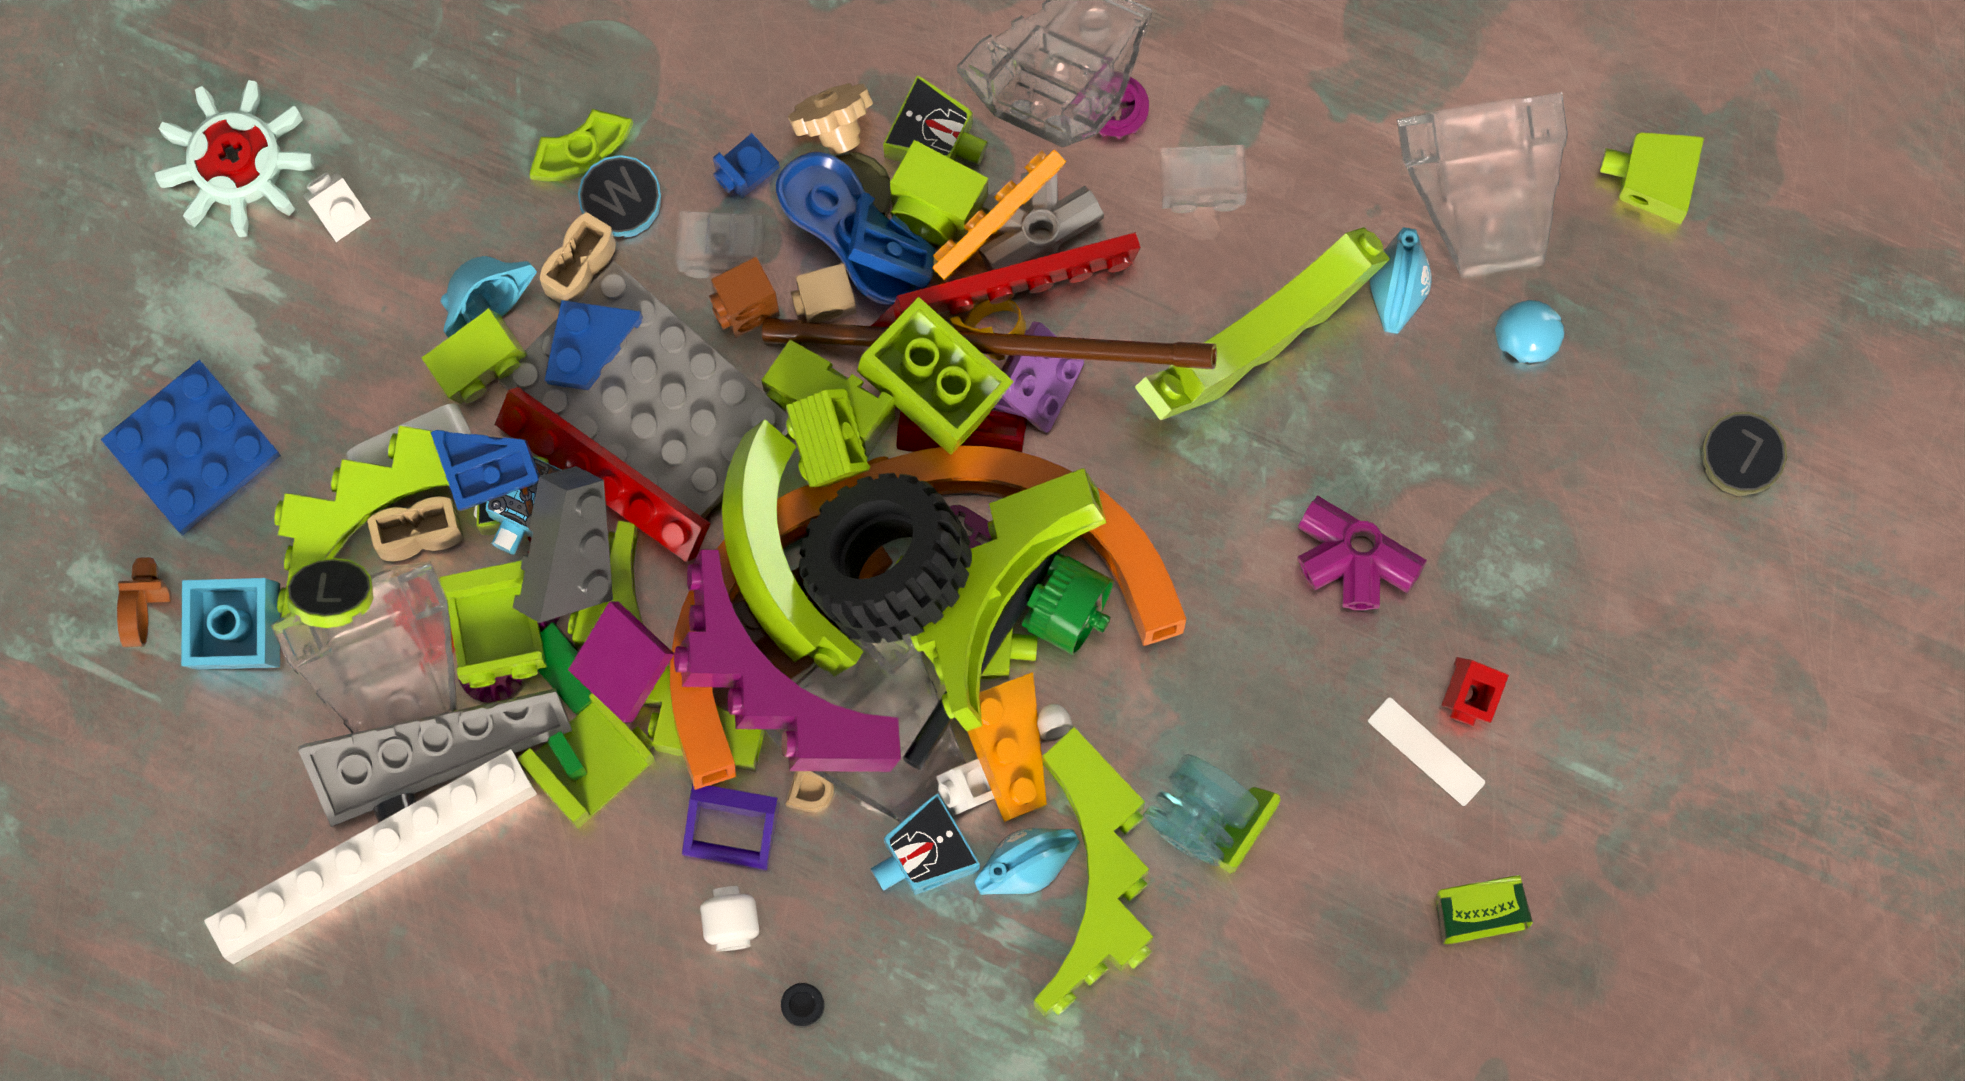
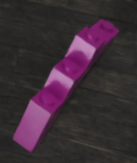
[674,549,901,772]

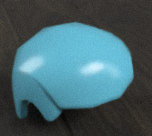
[1495,300,1564,363]

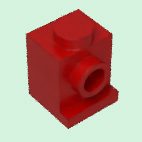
[1442,657,1509,726]

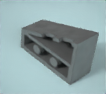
[513,466,613,623]

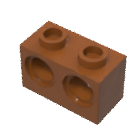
[709,257,780,338]

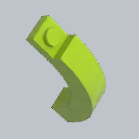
[722,419,864,677]

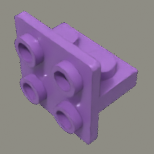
[993,321,1084,433]

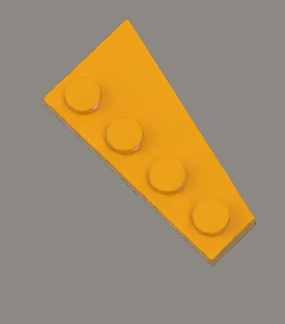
[932,149,1066,282]

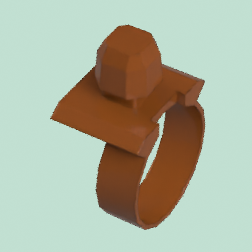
[117,557,172,648]

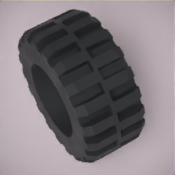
[799,473,972,643]

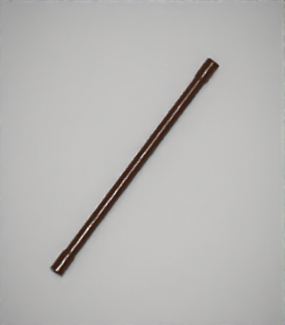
[762,318,1217,369]

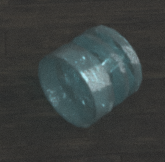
[1143,754,1260,866]

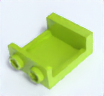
[439,560,547,688]

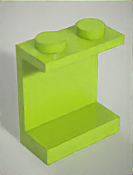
[517,693,655,829]

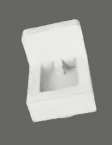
[303,173,371,242]
[936,759,995,816]

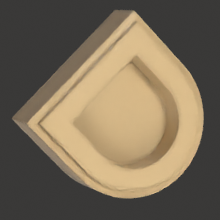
[785,771,834,813]

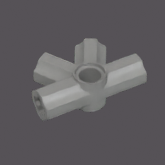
[979,172,1104,271]

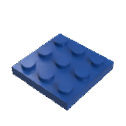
[101,359,281,536]

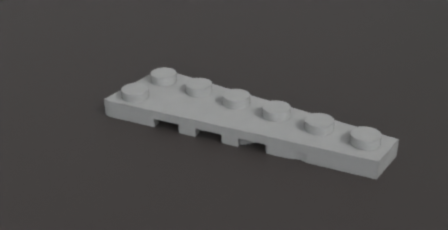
[298,688,572,827]

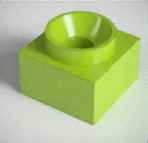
[889,139,988,246]

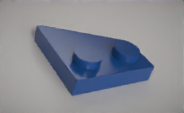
[545,300,643,390]

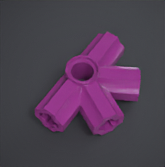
[1297,495,1427,611]

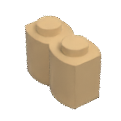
[540,212,616,304]
[367,497,464,561]

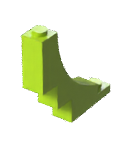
[1135,227,1390,420]

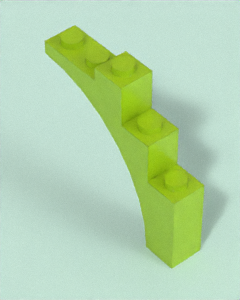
[274,426,449,625]
[910,468,1107,731]
[568,520,765,772]
[1034,727,1153,1017]

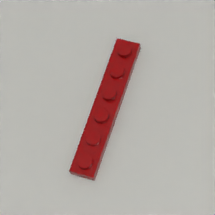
[893,232,1141,320]
[494,387,711,562]

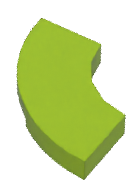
[529,109,633,182]

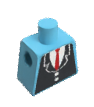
[870,794,980,895]

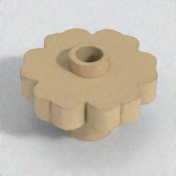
[788,83,873,154]

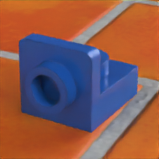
[713,133,780,199]

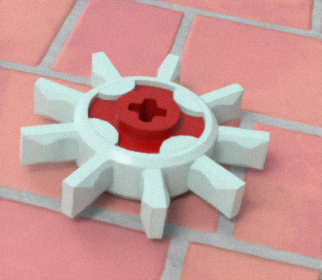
[154,80,315,237]

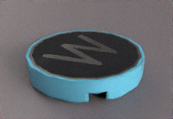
[578,155,661,238]

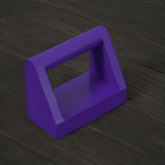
[682,784,780,870]

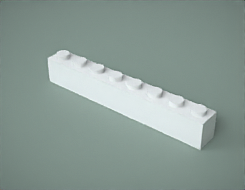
[204,749,537,964]

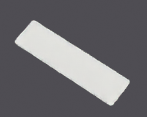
[1368,698,1485,806]

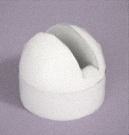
[1037,704,1073,740]

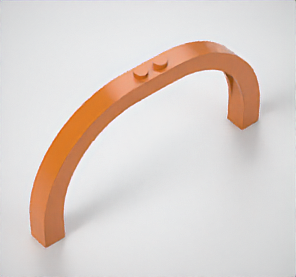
[670,446,1186,790]

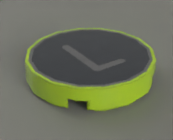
[286,558,374,628]

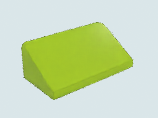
[1207,787,1281,874]

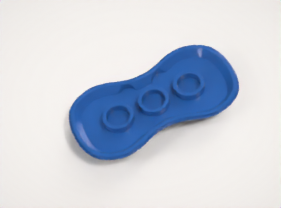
[776,152,934,305]

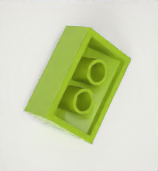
[857,297,1014,455]

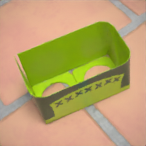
[1435,875,1533,944]

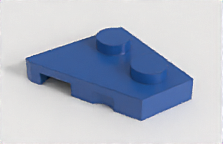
[848,192,936,288]
[430,430,540,511]

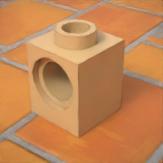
[791,263,857,323]

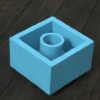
[181,578,280,670]

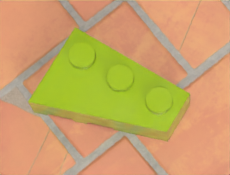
[761,340,896,458]

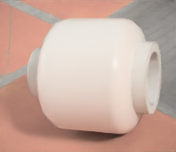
[700,886,759,951]

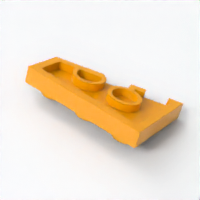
[967,672,1047,822]

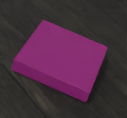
[568,601,675,723]

